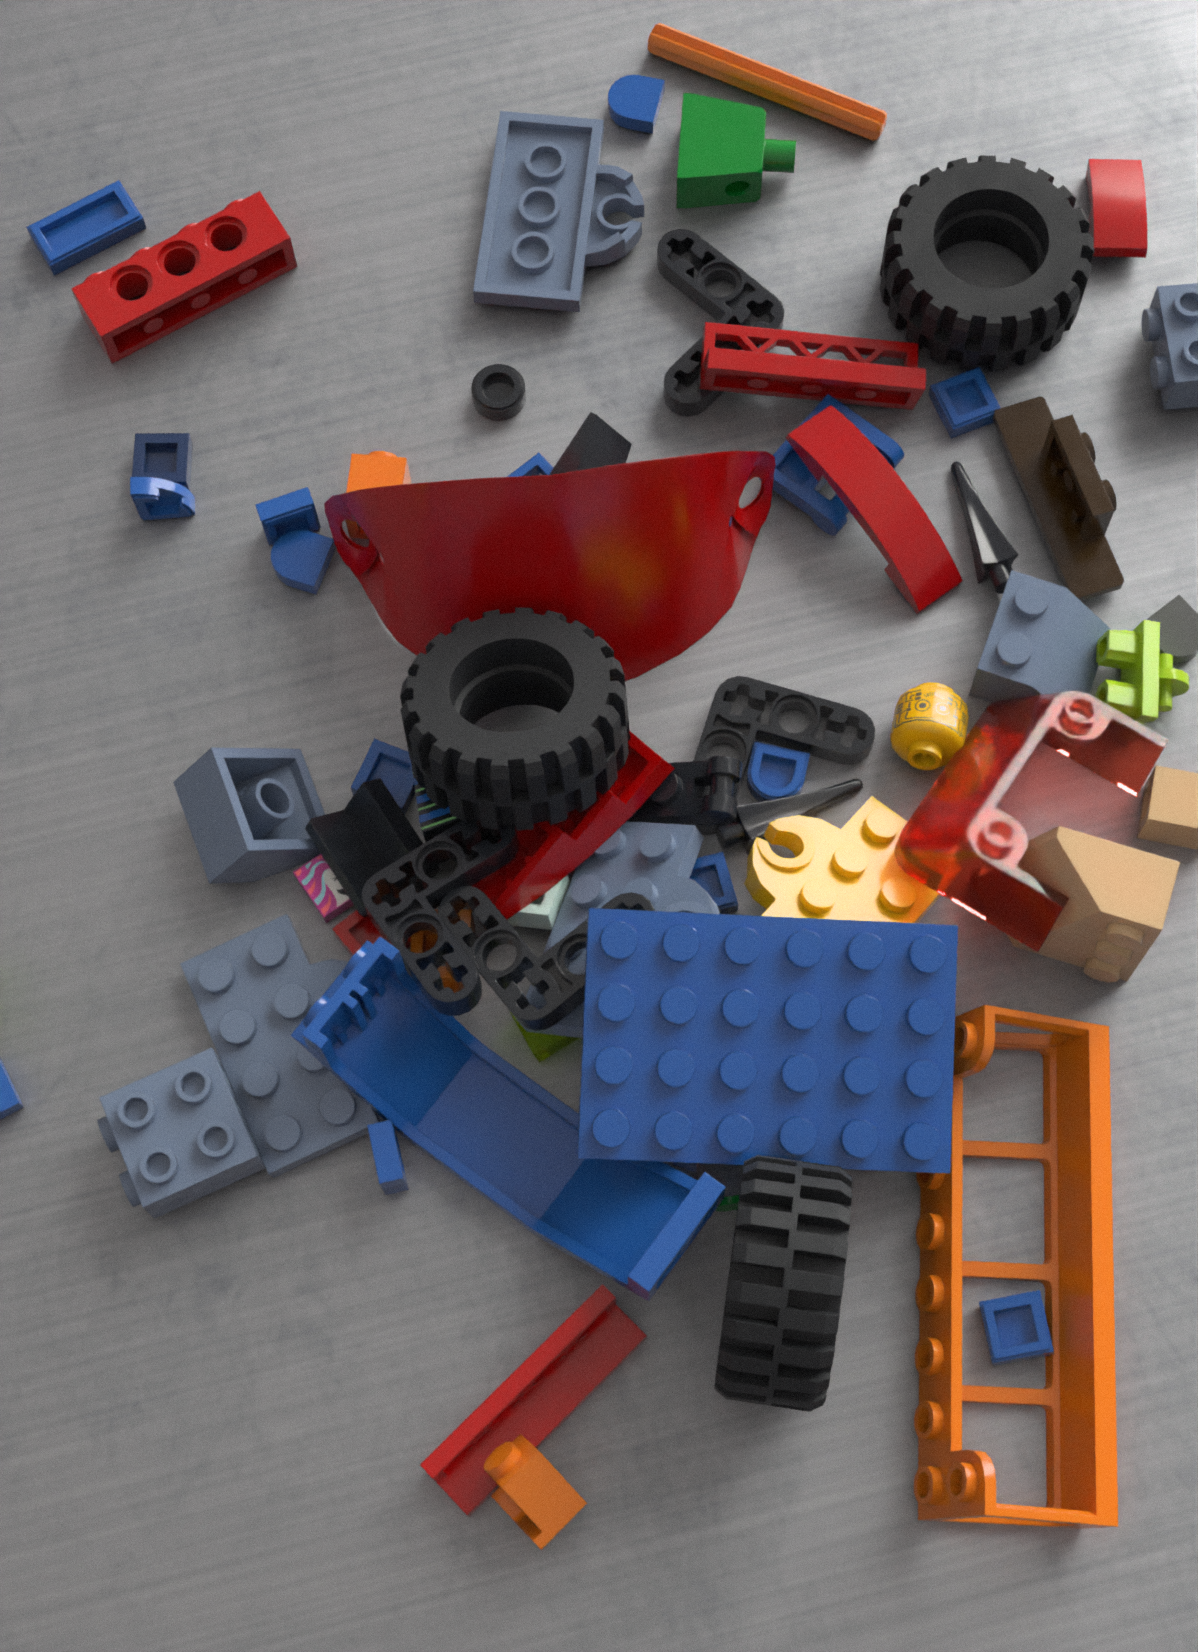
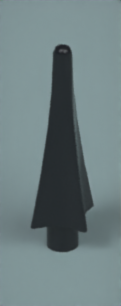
[951,461,1019,594]
[715,779,863,855]

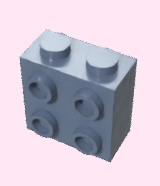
[1141,283,1198,410]
[97,1048,266,1219]

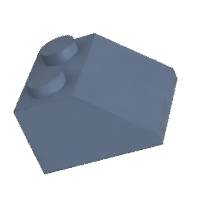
[969,570,1111,731]
[173,747,325,884]

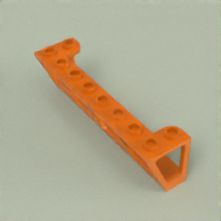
[913,1005,1118,1529]

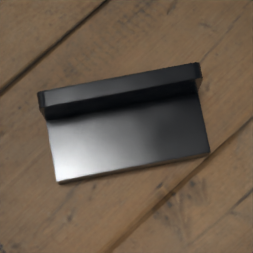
[305,778,440,917]

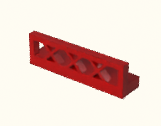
[700,322,926,410]
[420,1284,647,1517]

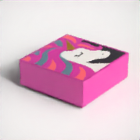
[293,854,353,923]

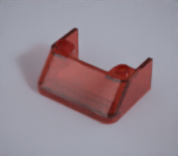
[895,691,1169,952]

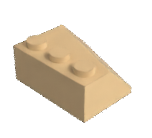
[973,826,1180,982]

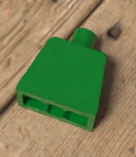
[676,93,796,209]

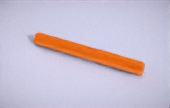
[648,23,887,141]

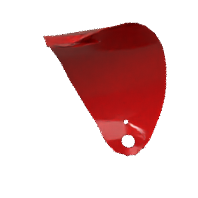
[324,451,776,681]

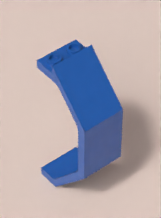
[291,937,726,1301]

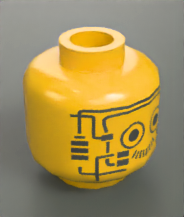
[890,682,969,770]

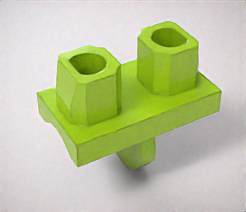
[1095,620,1190,737]

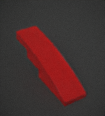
[472,731,675,920]

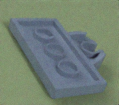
[473,111,644,312]
[521,821,722,1038]
[180,914,380,1178]

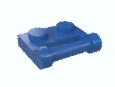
[759,394,904,536]

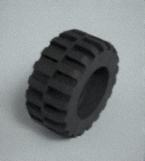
[880,155,1094,372]
[400,607,630,831]
[714,1155,853,1412]

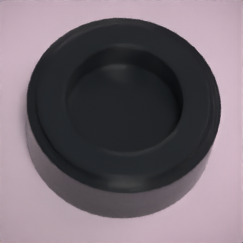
[471,364,526,421]

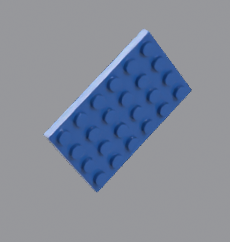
[577,908,958,1174]

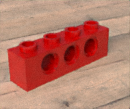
[71,191,298,364]

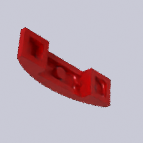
[786,405,963,614]

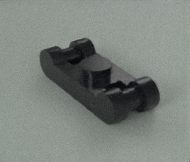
[627,756,743,824]

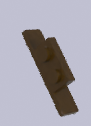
[993,397,1124,601]

